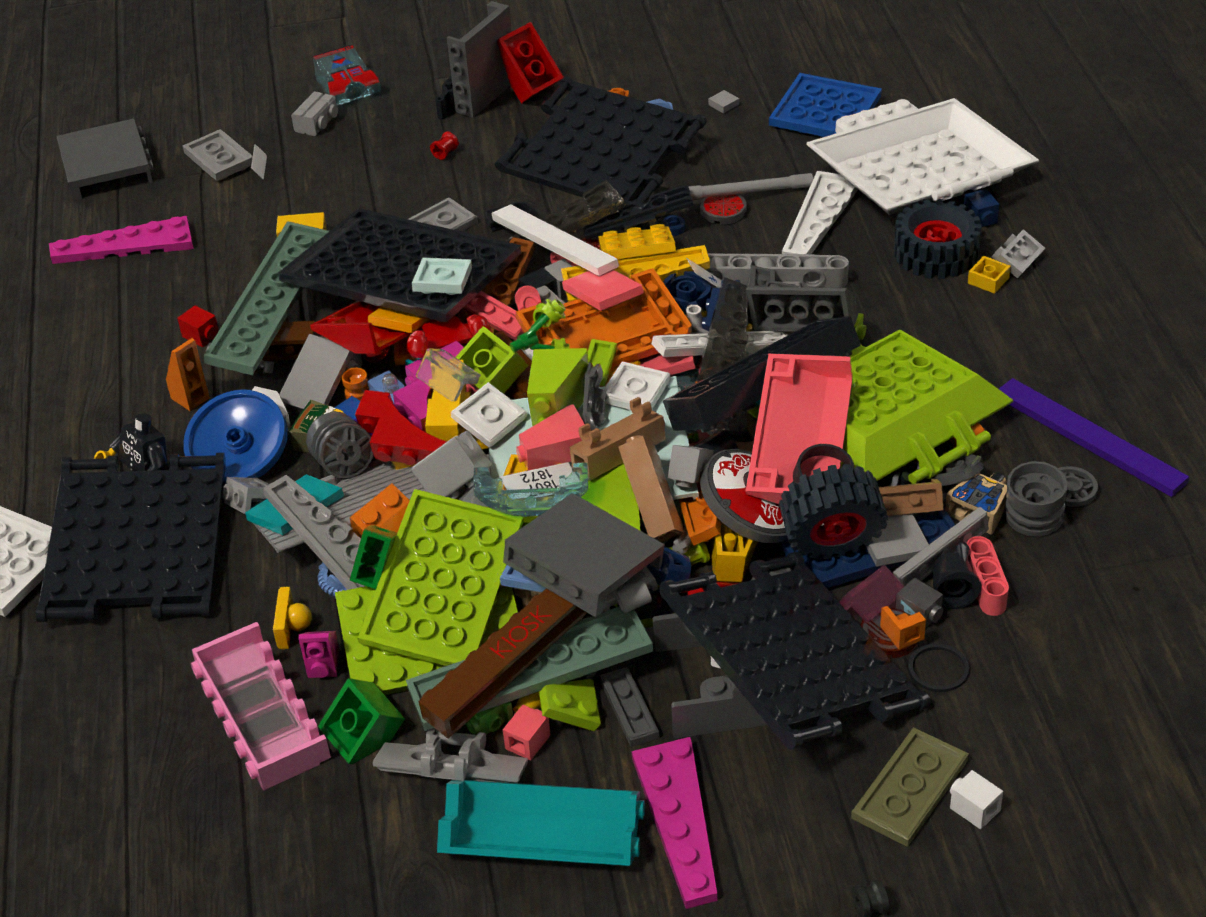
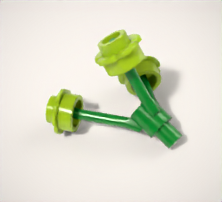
[510,298,570,353]

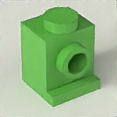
[465,702,513,735]

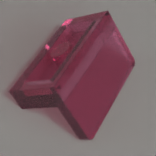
[839,565,904,623]

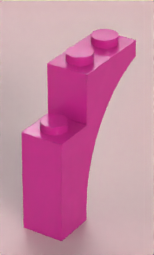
[393,341,464,432]

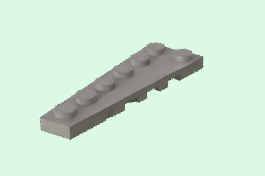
[263,475,376,590]

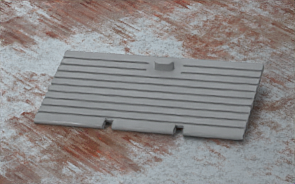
[245,459,427,553]

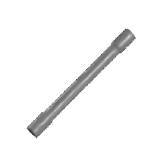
[688,173,813,200]

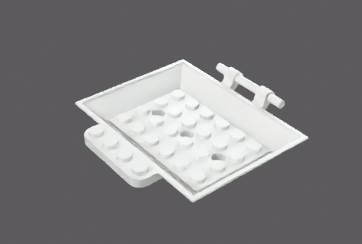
[807,98,1039,215]

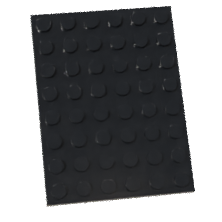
[278,208,521,323]

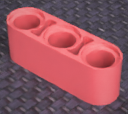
[966,536,1009,616]

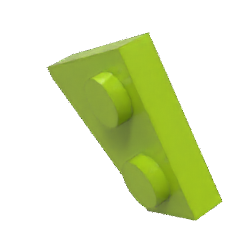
[539,679,601,731]

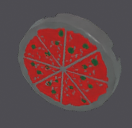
[700,194,746,225]

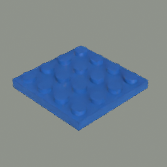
[769,73,882,137]

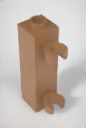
[569,397,666,480]
[618,435,685,543]

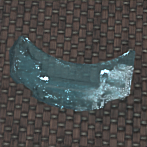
[473,463,589,517]

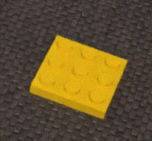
[598,224,676,259]

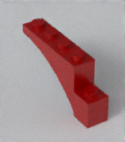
[355,390,447,465]

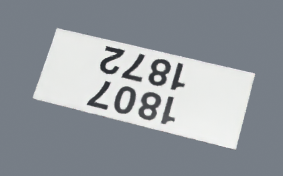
[500,462,580,501]

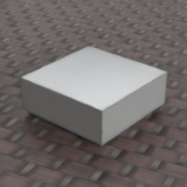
[708,90,739,114]

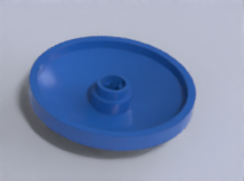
[184,390,288,485]

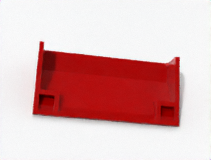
[310,301,429,357]

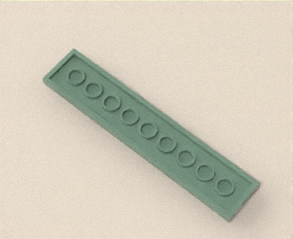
[204,221,329,375]

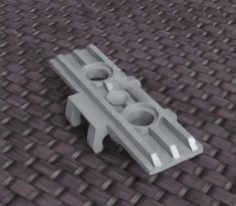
[373,728,528,783]

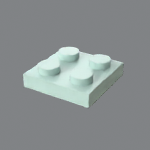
[412,258,472,295]

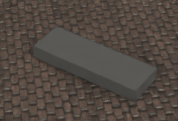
[600,667,659,747]

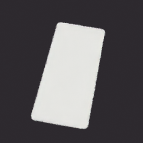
[251,144,267,179]

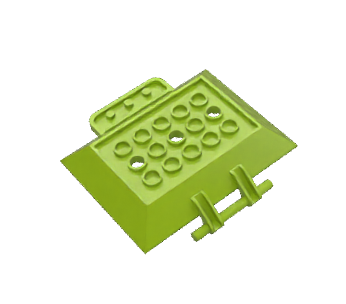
[748,330,1013,484]

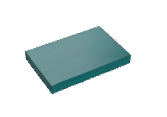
[245,474,344,535]

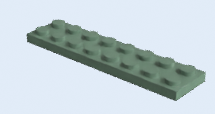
[406,607,653,731]

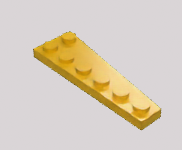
[561,245,710,302]

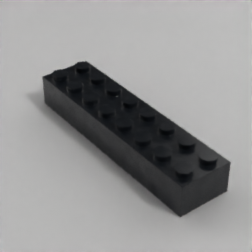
[663,316,861,433]

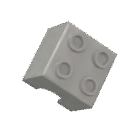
[412,431,492,499]

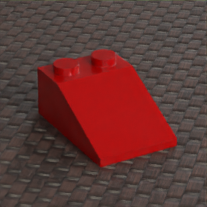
[497,22,563,104]

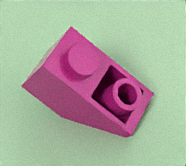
[299,631,340,678]

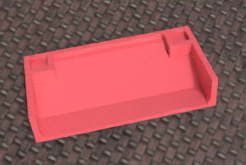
[746,354,853,504]

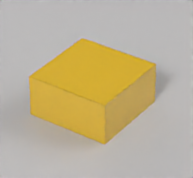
[968,256,1011,294]

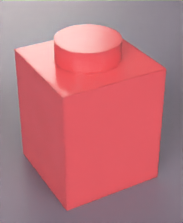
[503,705,551,761]

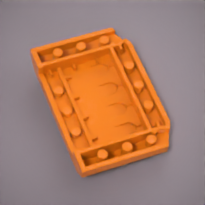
[516,268,692,369]

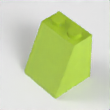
[527,348,589,426]

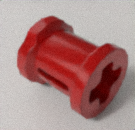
[430,131,459,160]

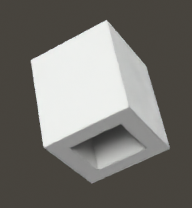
[950,770,1003,830]

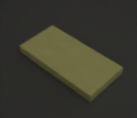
[851,727,969,847]

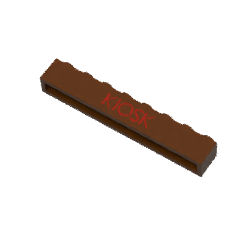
[418,588,587,739]

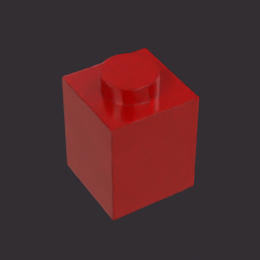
[177,305,219,347]

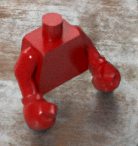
[407,314,491,359]

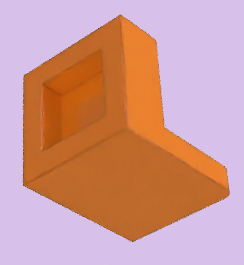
[880,606,926,650]

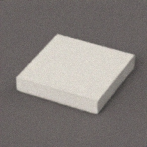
[603,361,671,410]
[451,382,527,448]

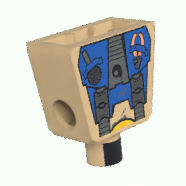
[945,472,1007,535]

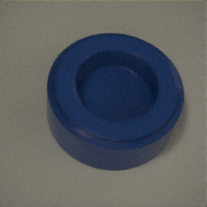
[662,215,685,236]

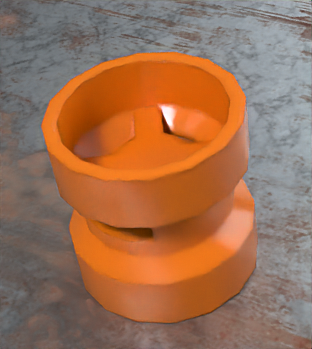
[342,367,368,401]

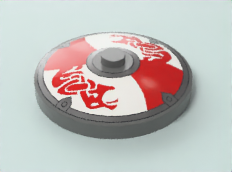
[700,449,788,543]

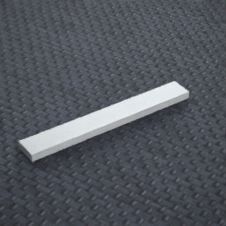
[492,204,619,276]

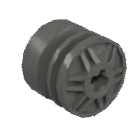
[306,412,373,478]
[1005,461,1067,537]

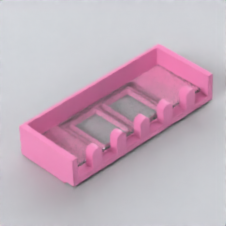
[191,622,331,791]

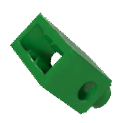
[349,525,397,589]

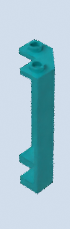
[437,780,645,866]

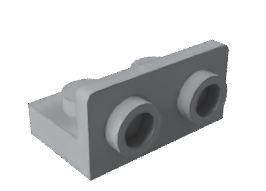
[992,229,1045,278]
[223,477,269,514]

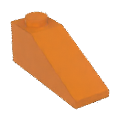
[166,338,210,411]

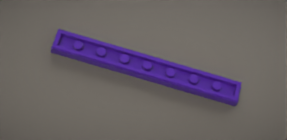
[999,378,1189,497]

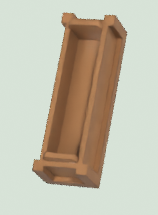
[879,479,943,516]

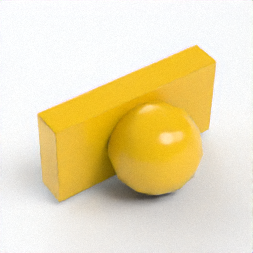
[273,587,312,649]

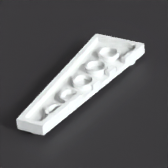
[782,171,858,254]

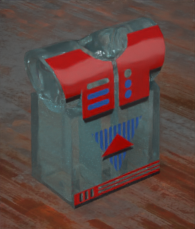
[313,45,381,105]

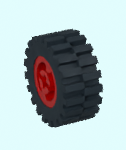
[894,199,981,279]
[779,464,888,559]

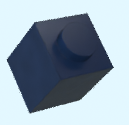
[964,189,999,227]

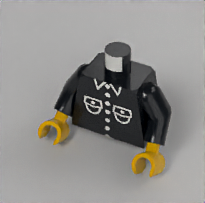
[94,413,168,471]

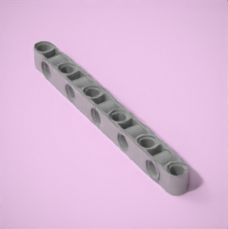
[706,254,849,288]

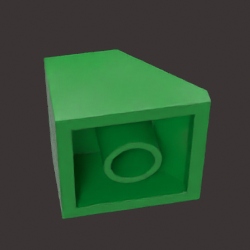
[318,678,405,764]

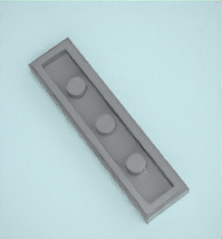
[893,507,989,591]

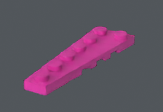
[49,216,194,264]
[632,737,717,909]

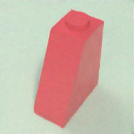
[516,404,585,471]

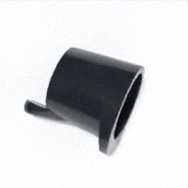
[933,542,981,609]

